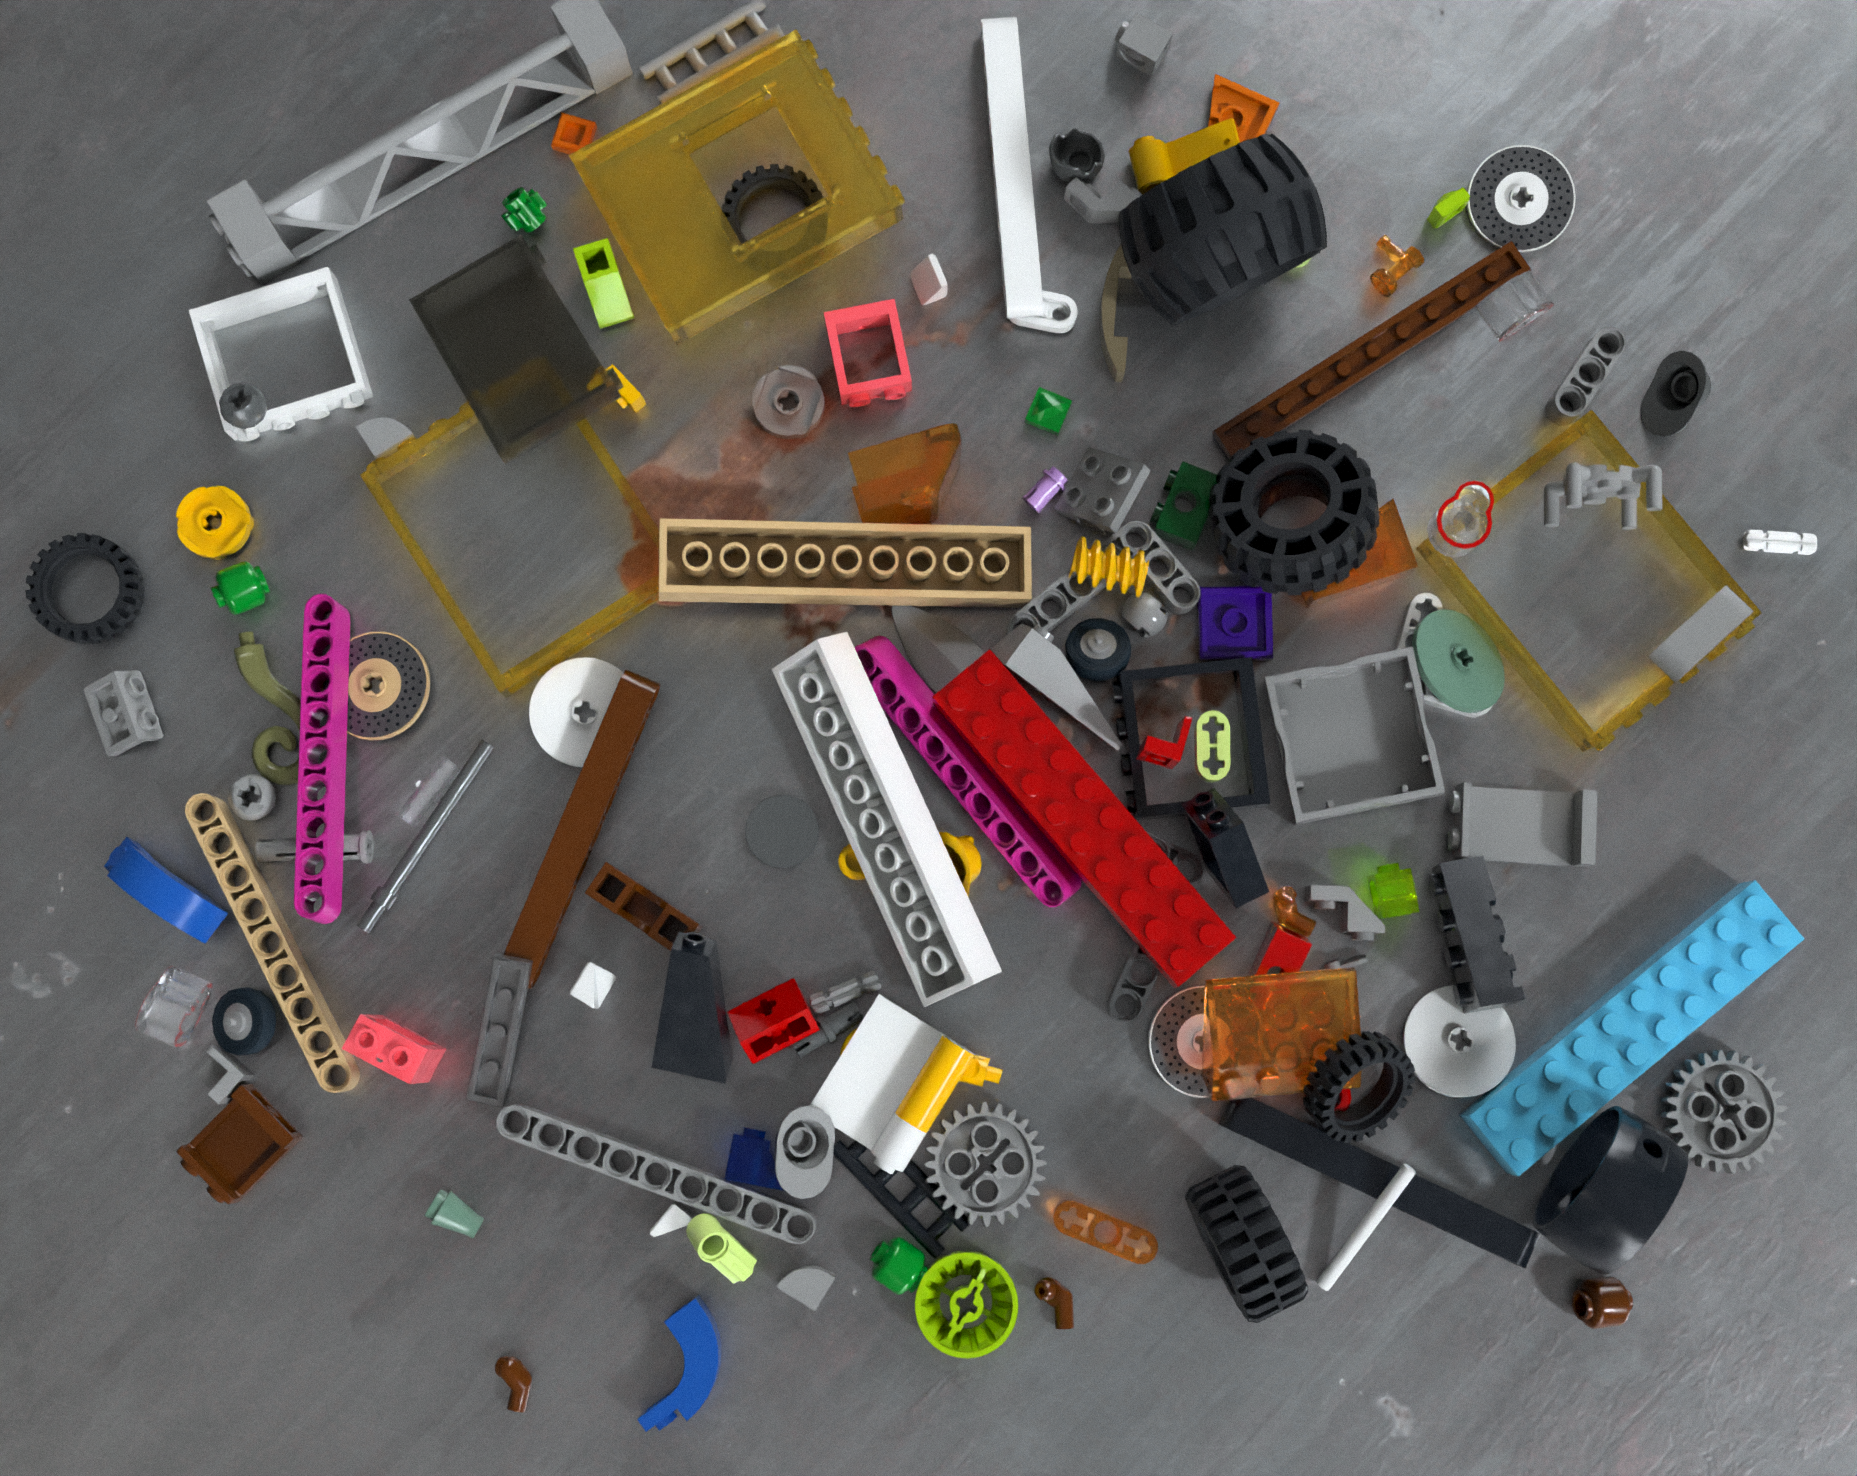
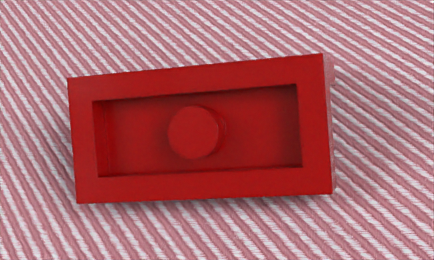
[1136,716,1193,770]

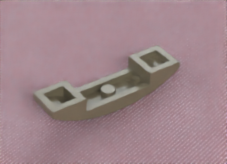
[1099,244,1131,382]

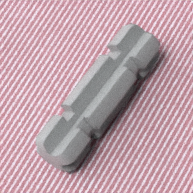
[809,971,881,1014]

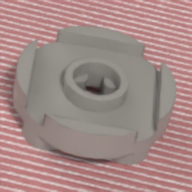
[752,365,825,439]

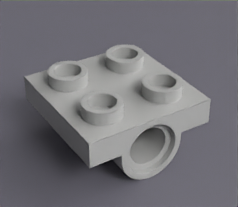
[1054,447,1150,536]

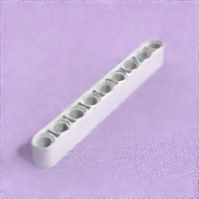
[981,17,1043,319]

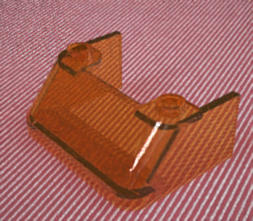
[848,423,962,525]

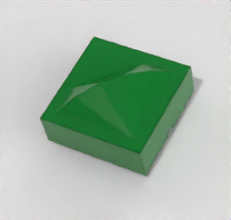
[1025,387,1072,436]

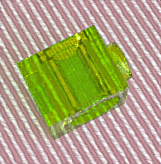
[1367,863,1420,919]

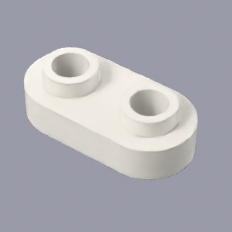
[1010,290,1078,333]

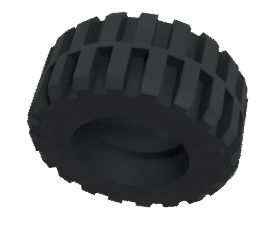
[1185,1165,1308,1323]

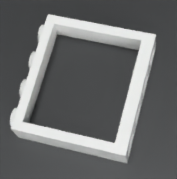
[189,267,373,441]

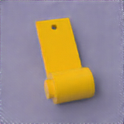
[1128,118,1240,194]

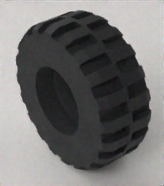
[1208,429,1379,596]

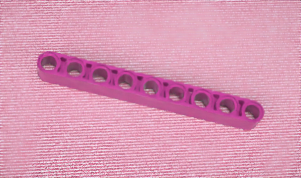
[294,594,350,924]
[854,635,1082,907]

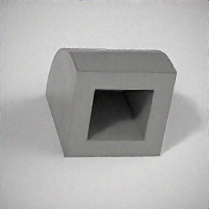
[356,417,420,465]
[776,1265,836,1311]

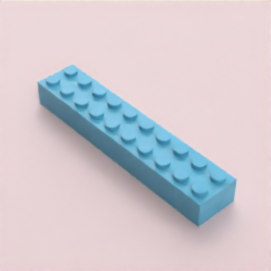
[1459,880,1804,1177]

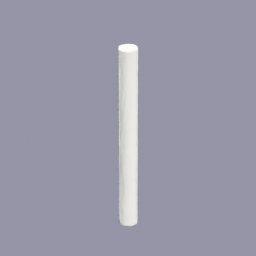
[1316,1164,1416,1291]

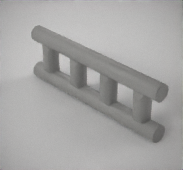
[639,0,784,109]

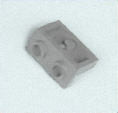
[83,670,164,756]

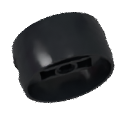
[1533,1106,1688,1275]

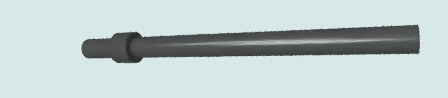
[357,740,494,933]

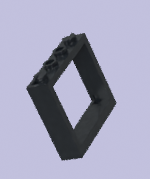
[1112,657,1270,821]

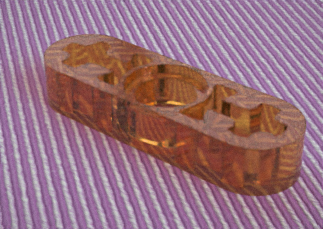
[1053,1200,1158,1264]

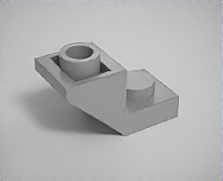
[1064,177,1142,223]
[1304,885,1385,941]

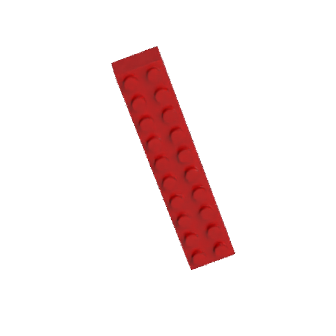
[932,649,1237,988]

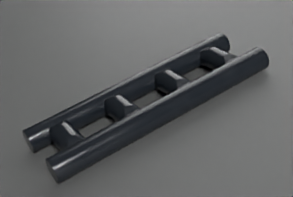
[833,1140,969,1259]

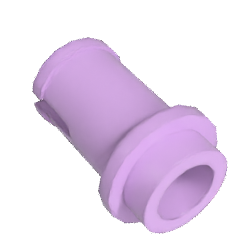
[1022,466,1068,513]

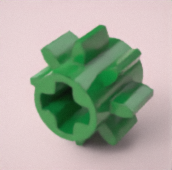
[501,187,547,233]

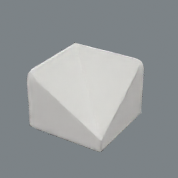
[570,962,616,1009]

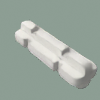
[1742,530,1817,555]

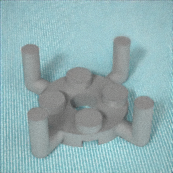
[1544,462,1662,530]

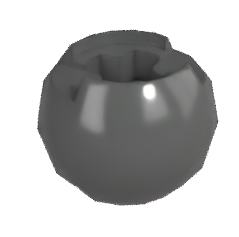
[219,382,267,429]

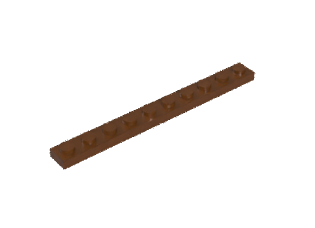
[1212,241,1531,460]

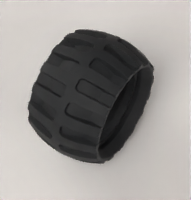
[1119,134,1327,325]

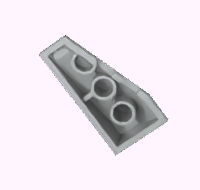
[990,624,1122,751]

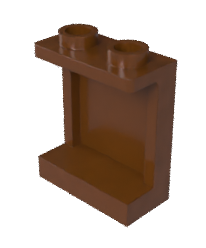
[176,1084,304,1205]

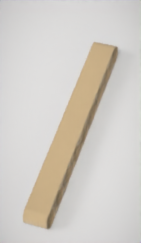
[185,793,360,1093]

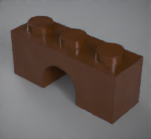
[585,862,703,951]

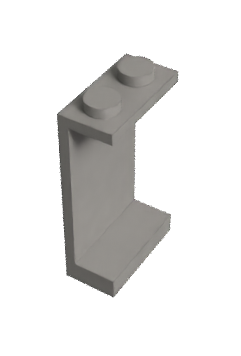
[1448,782,1598,868]

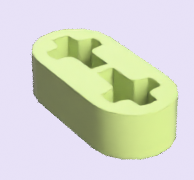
[1194,710,1231,783]

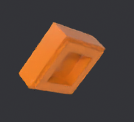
[551,112,597,159]

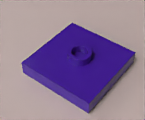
[1197,586,1273,661]

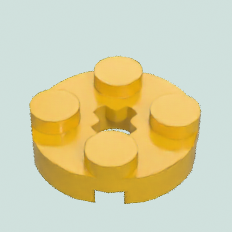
[176,485,254,560]

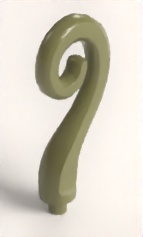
[234,631,320,785]

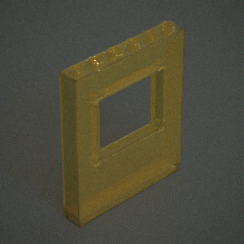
[569,29,905,346]

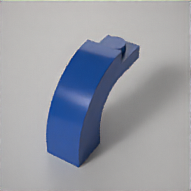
[104,837,228,944]
[637,1294,722,1432]

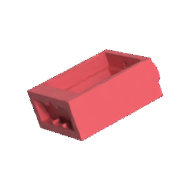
[824,298,912,407]
[341,1014,446,1084]

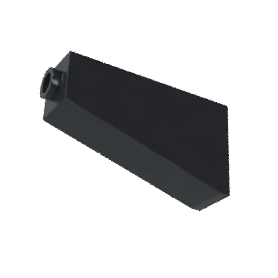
[651,932,733,1084]

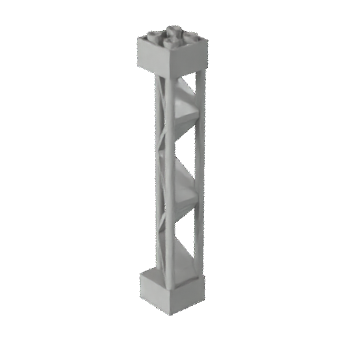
[207,0,633,285]

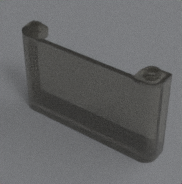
[409,235,624,465]

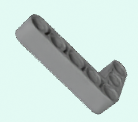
[1006,520,1200,636]

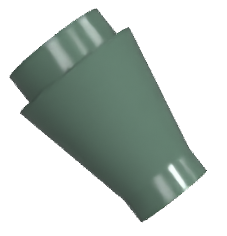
[424,1189,484,1238]

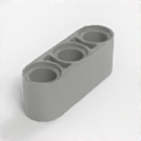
[1545,327,1626,426]
[1648,585,1754,683]

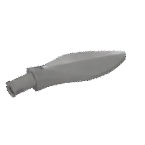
[891,606,985,694]

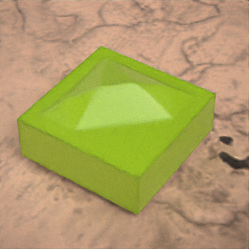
[1427,187,1471,229]

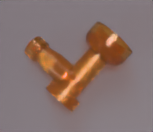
[1370,234,1424,297]

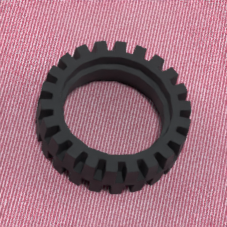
[721,164,828,276]
[25,533,144,644]
[1303,1031,1416,1143]

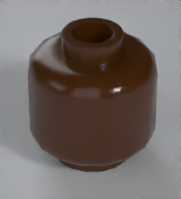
[1572,1276,1633,1329]

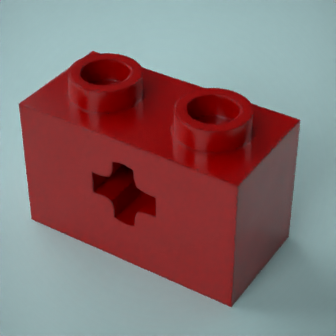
[727,978,820,1064]

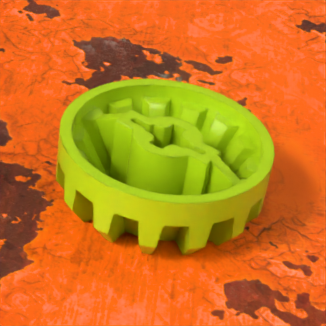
[915,1251,1018,1358]

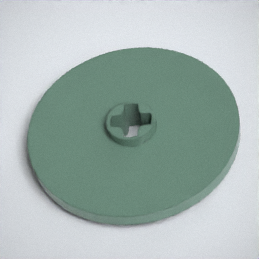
[1412,609,1505,713]

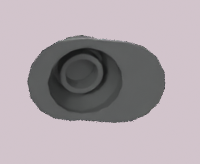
[1641,351,1711,437]

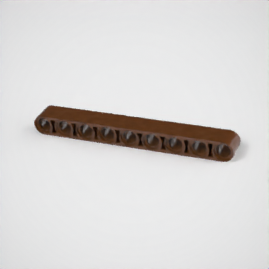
[504,669,661,989]

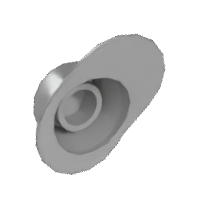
[775,1106,835,1199]

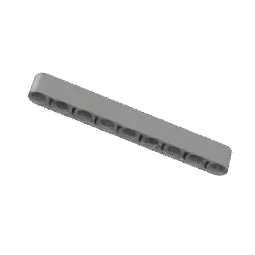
[496,1104,817,1245]

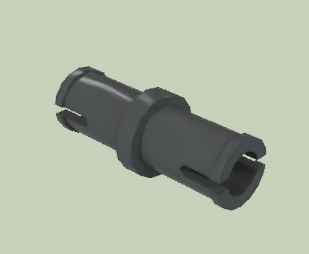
[792,1000,864,1059]

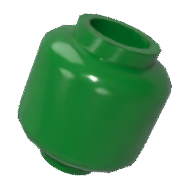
[210,561,270,615]
[869,1237,928,1295]

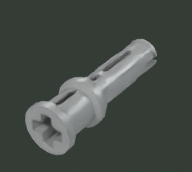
[256,830,374,863]

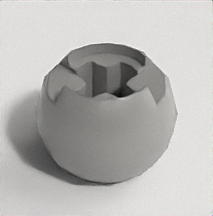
[1122,591,1168,638]
[228,774,276,821]

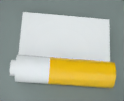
[810,994,975,1174]

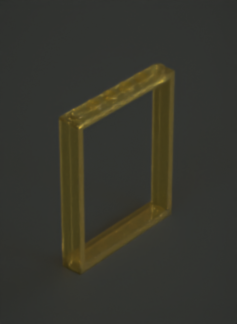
[360,358,659,698]
[1416,410,1762,752]

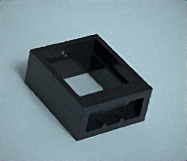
[1181,788,1269,909]

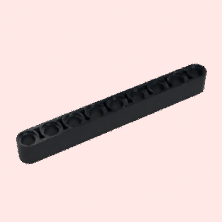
[1218,1090,1540,1269]

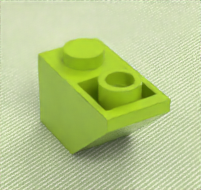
[573,238,634,329]

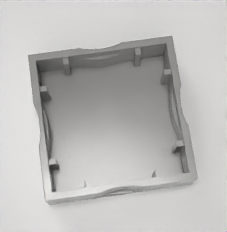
[1265,646,1445,825]

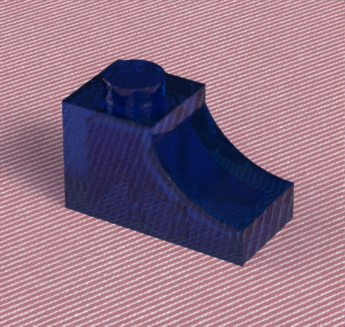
[724,1127,784,1191]

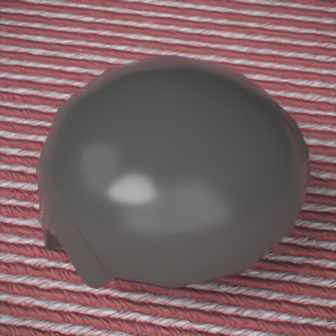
[1049,128,1105,182]

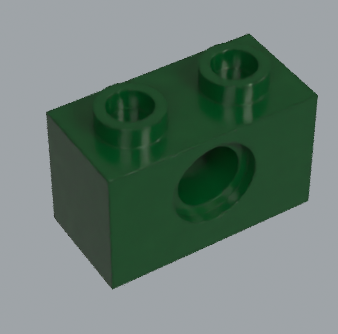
[1150,461,1217,551]

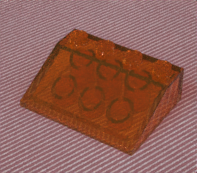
[1202,967,1362,1101]

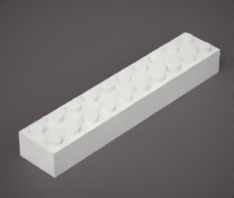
[772,632,1002,1007]

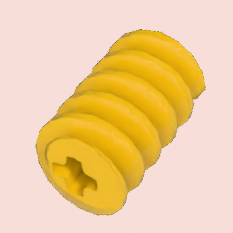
[1068,536,1149,598]

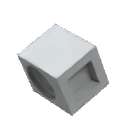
[1114,12,1173,76]

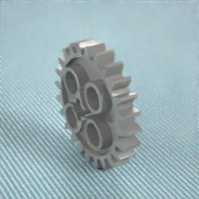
[1661,1050,1788,1174]
[923,1102,1047,1227]

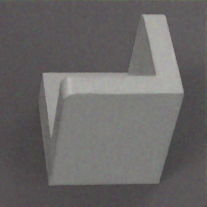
[196,1045,255,1104]

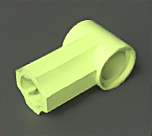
[686,1213,757,1284]

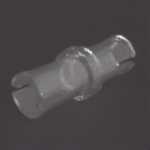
[396,755,461,828]

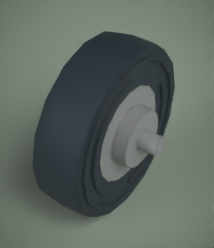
[1065,618,1131,681]
[212,987,276,1056]

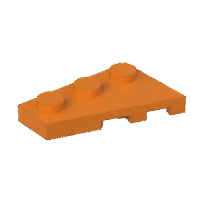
[1208,74,1280,143]

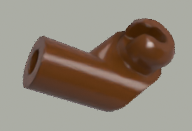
[1034,1277,1074,1329]

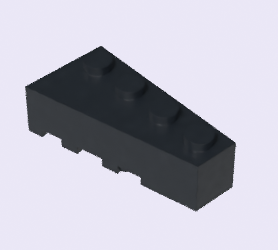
[1429,856,1525,1014]

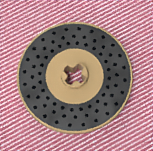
[321,632,430,741]

